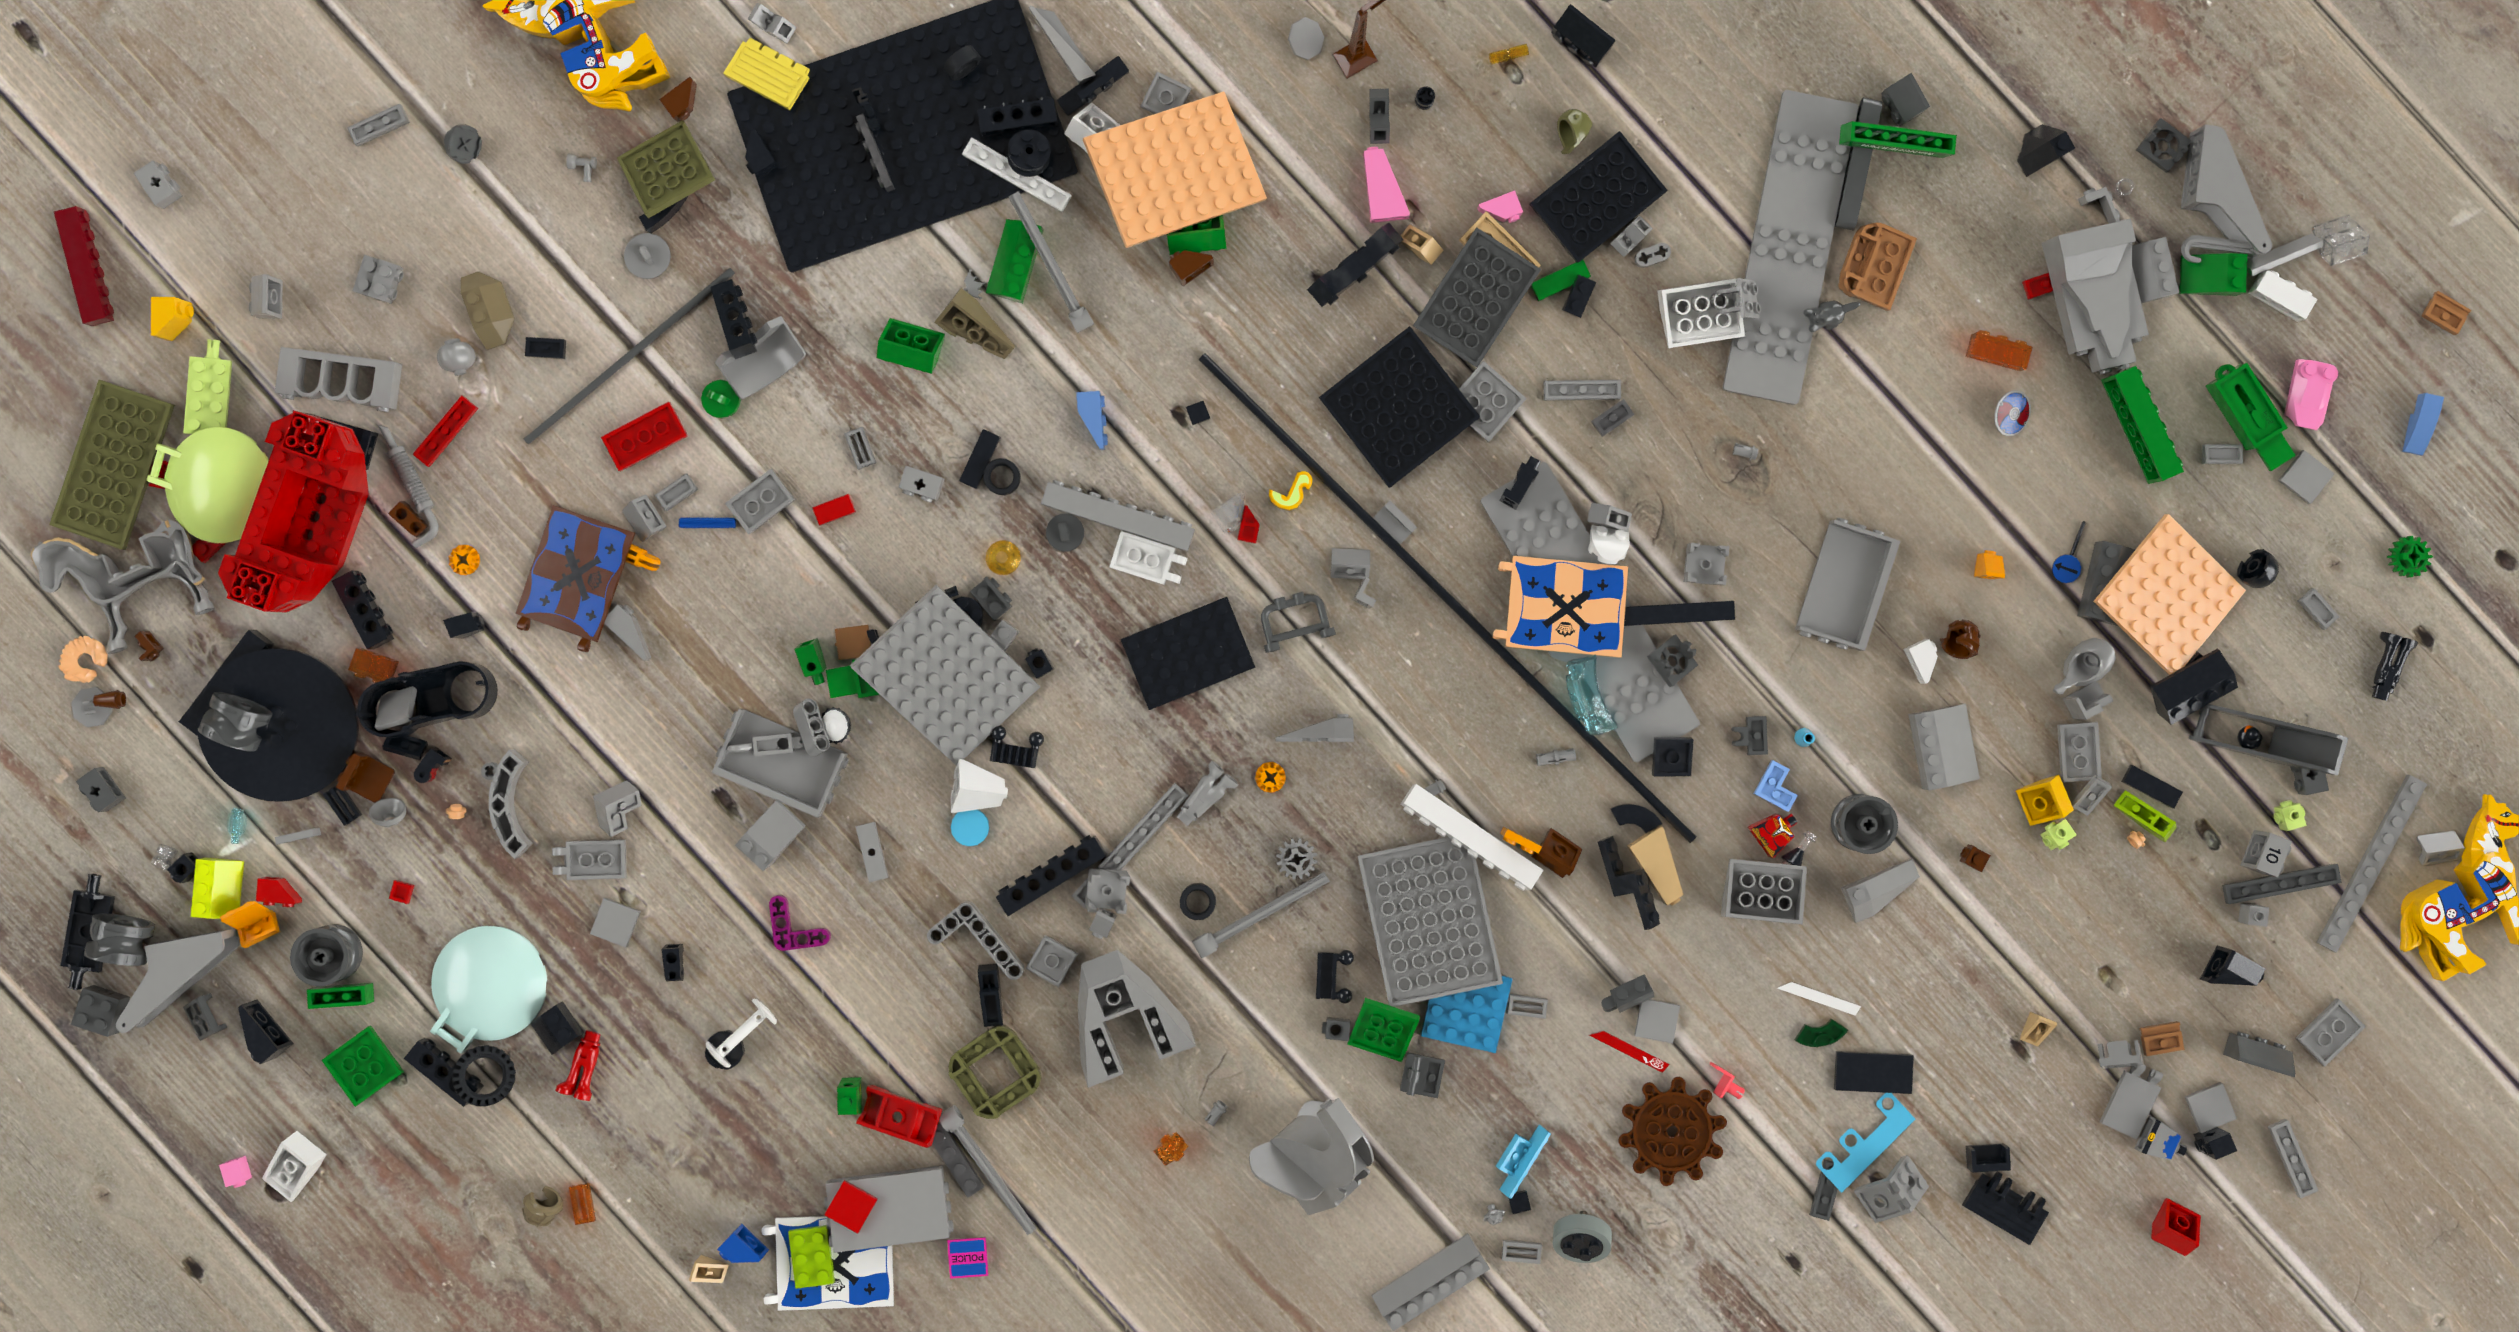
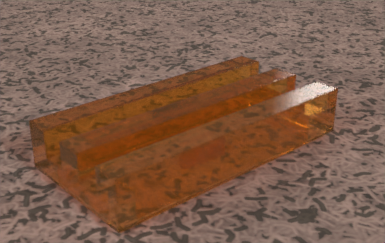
[569,1183,596,1225]

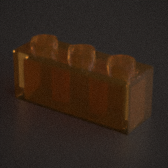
[1965,330,2033,371]

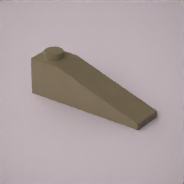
[934,288,1015,359]

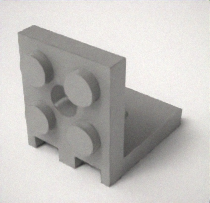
[1854,1155,1929,1223]

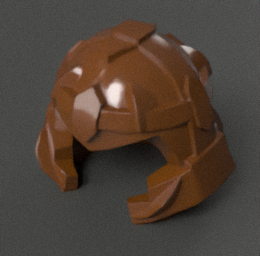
[1940,619,1981,659]

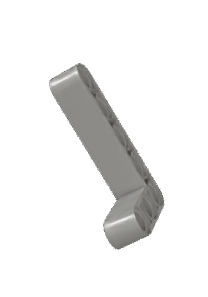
[927,901,1025,980]

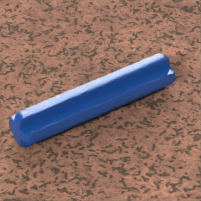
[679,518,736,528]

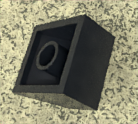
[530,1001,584,1055]

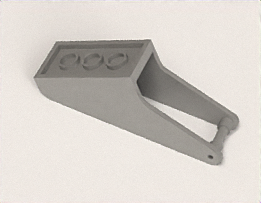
[116,928,240,1033]

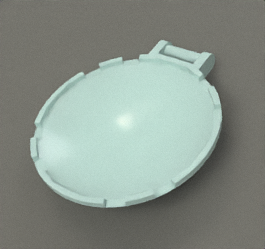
[430,926,547,1054]

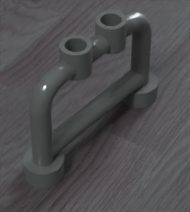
[1261,592,1336,653]

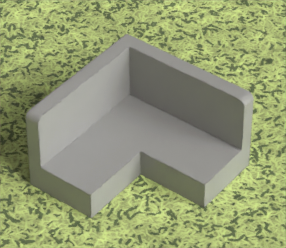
[2062,681,2113,720]
[593,781,642,837]

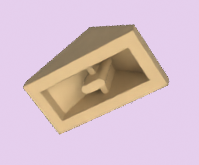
[2020,1012,2057,1046]
[689,1255,729,1283]

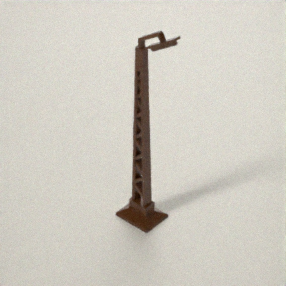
[1332,0,1386,79]

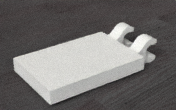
[1110,531,1188,585]

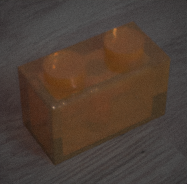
[348,648,399,683]

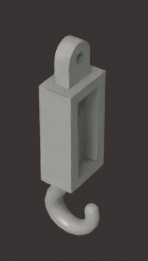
[727,733,804,756]

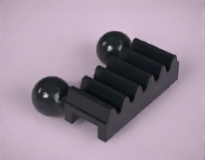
[990,726,1044,768]
[1316,950,1354,1004]

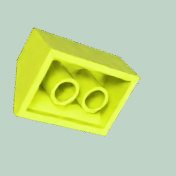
[191,857,244,919]

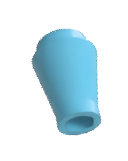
[1794,728,1815,747]

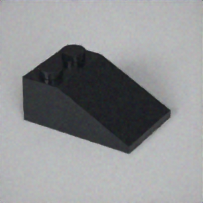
[238,1000,294,1064]

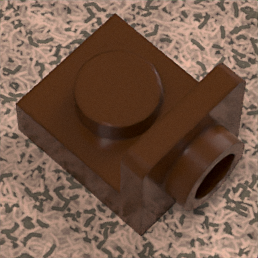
[135,631,164,662]
[1960,844,1991,872]

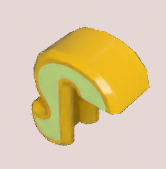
[1269,471,1312,511]

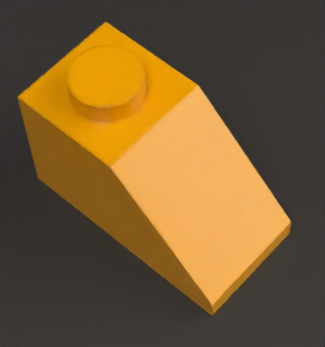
[1974,550,2005,580]

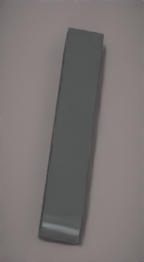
[1834,97,1882,231]

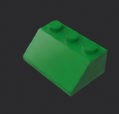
[1167,215,1227,255]
[876,318,945,374]

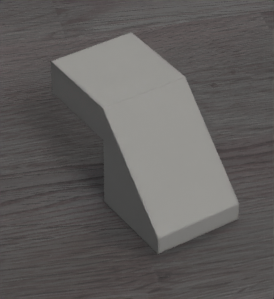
[748,3,797,44]
[1611,215,1653,257]

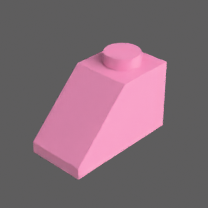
[1477,191,1523,223]

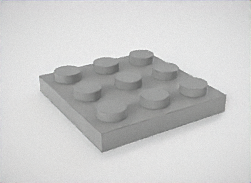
[1459,361,1527,442]

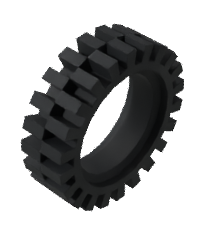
[452,1045,516,1107]

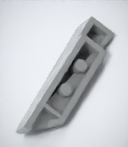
[1029,6,1096,86]

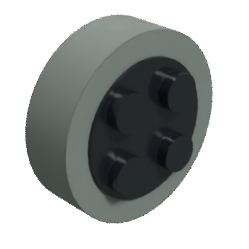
[1553,1211,1612,1263]

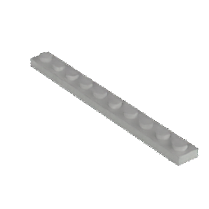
[2316,775,2427,953]

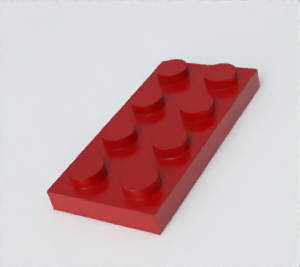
[601,402,688,472]

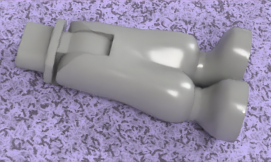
[1177,761,1239,826]

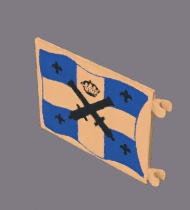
[1493,556,1628,658]

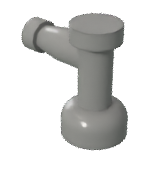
[567,153,597,182]

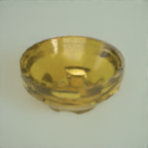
[986,540,1021,575]

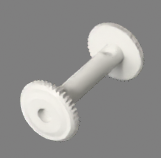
[706,999,777,1067]

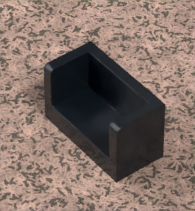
[1966,1143,2011,1173]

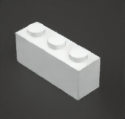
[2248,270,2317,322]

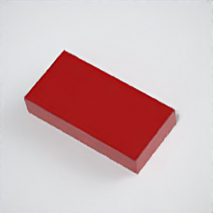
[812,494,856,526]

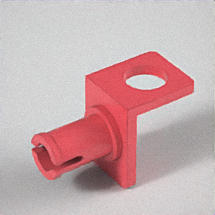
[1710,1062,1745,1099]

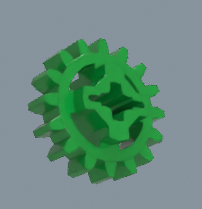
[2387,536,2433,578]

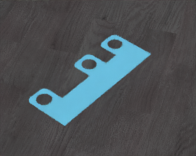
[1816,1093,1915,1193]

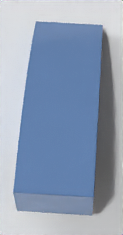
[2402,393,2444,456]

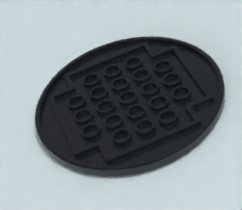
[196,648,359,802]

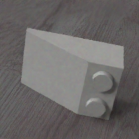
[735,799,806,871]

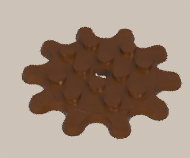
[1618,1077,1727,1186]

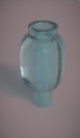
[227,808,247,844]

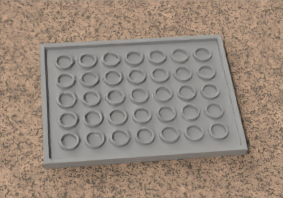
[850,584,1040,766]
[1357,837,1503,1007]

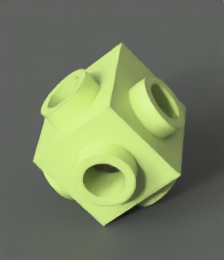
[2274,800,2307,831]
[2040,819,2076,850]

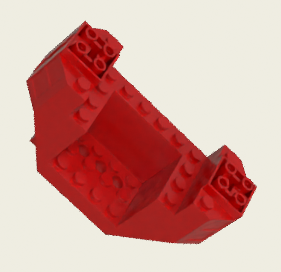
[218,410,369,613]

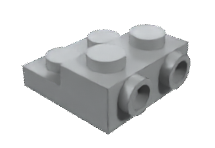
[352,255,403,304]

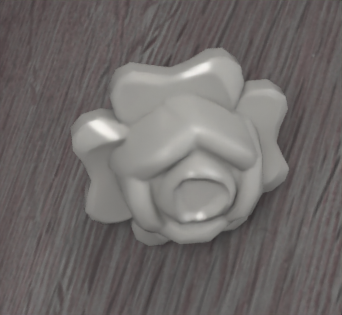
[1483,1204,1505,1225]

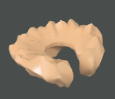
[58,636,108,683]

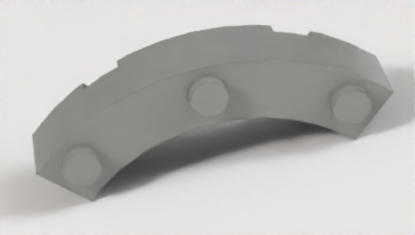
[489,749,533,859]

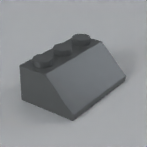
[2223,1031,2296,1078]

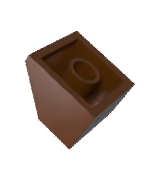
[1168,250,1214,286]

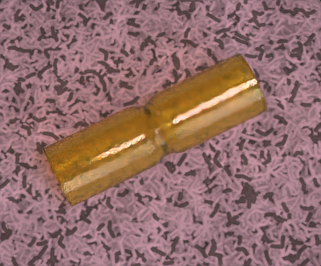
[1489,44,1529,65]

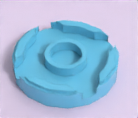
[951,810,989,846]

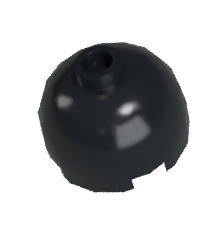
[2237,549,2279,588]

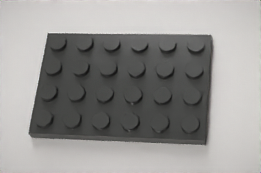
[1413,227,1541,367]

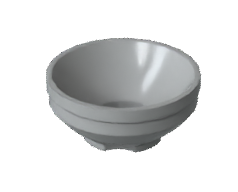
[369,798,406,828]

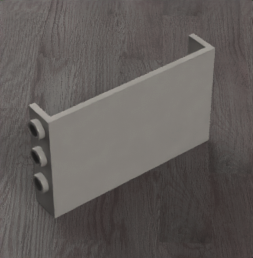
[1795,518,1900,651]
[712,709,849,818]
[824,1165,954,1253]

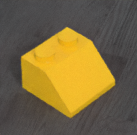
[151,297,194,341]
[2016,775,2074,826]

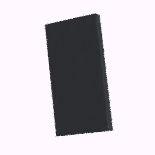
[1834,1051,1914,1094]

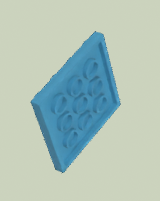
[1421,975,1513,1053]

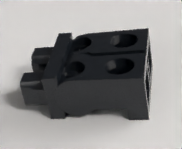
[1499,456,1541,510]

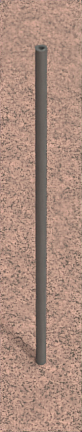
[524,268,735,444]

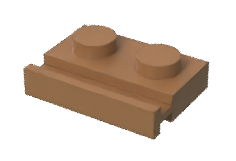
[2421,291,2471,335]
[2139,1021,2185,1056]

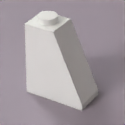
[951,759,1008,813]

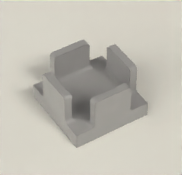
[2098,1040,2144,1069]

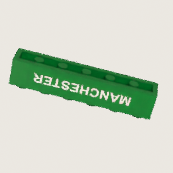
[1839,121,1957,158]

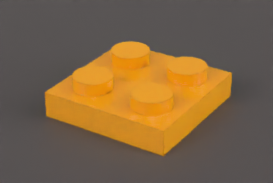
[1500,827,1542,854]

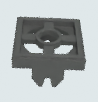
[2136,118,2191,173]
[1647,634,1698,687]
[183,993,227,1041]

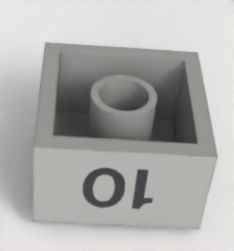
[2240,830,2292,877]

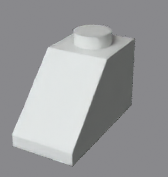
[1903,639,1938,684]

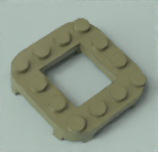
[948,1025,1041,1119]

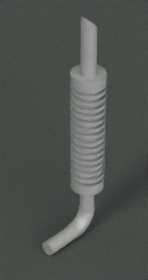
[378,425,439,548]

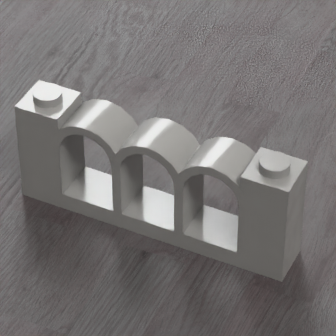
[275,347,402,412]

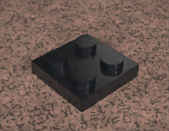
[1652,737,1694,777]

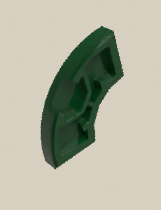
[1794,1019,1848,1047]

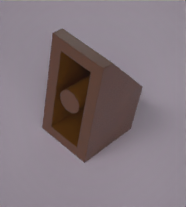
[659,77,697,122]

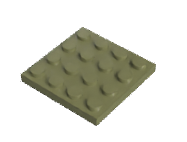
[617,120,715,218]

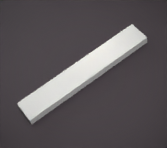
[962,137,1072,213]

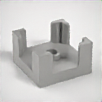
[1683,543,1729,586]
[1085,868,1130,914]

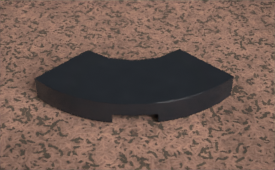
[1610,804,1663,833]

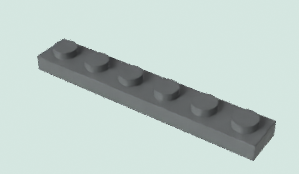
[2222,863,2342,904]

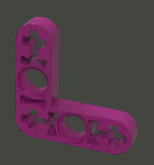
[769,895,831,951]

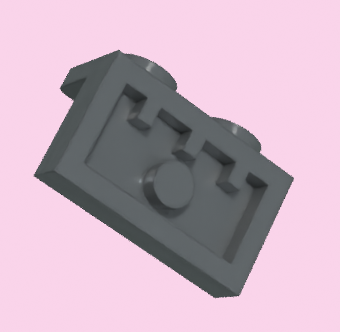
[970,576,1013,621]

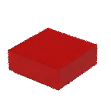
[389,880,414,904]

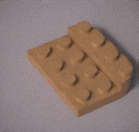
[1838,223,1917,311]

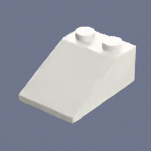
[262,1131,326,1202]

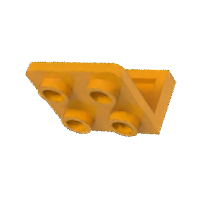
[220,901,280,949]

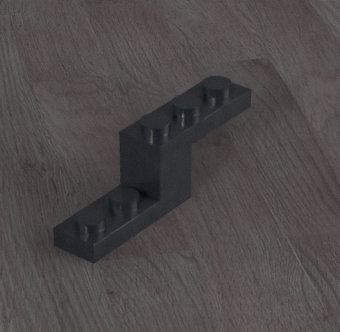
[1598,836,1660,930]

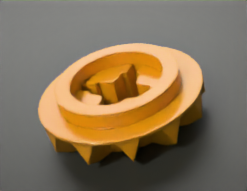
[448,545,480,575]
[1255,762,1286,793]

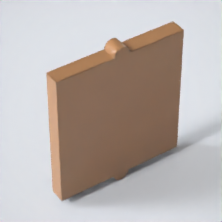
[835,625,871,660]

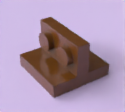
[1531,828,1582,878]

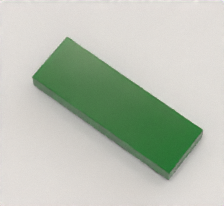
[1531,260,1591,302]

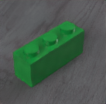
[307,983,374,1009]

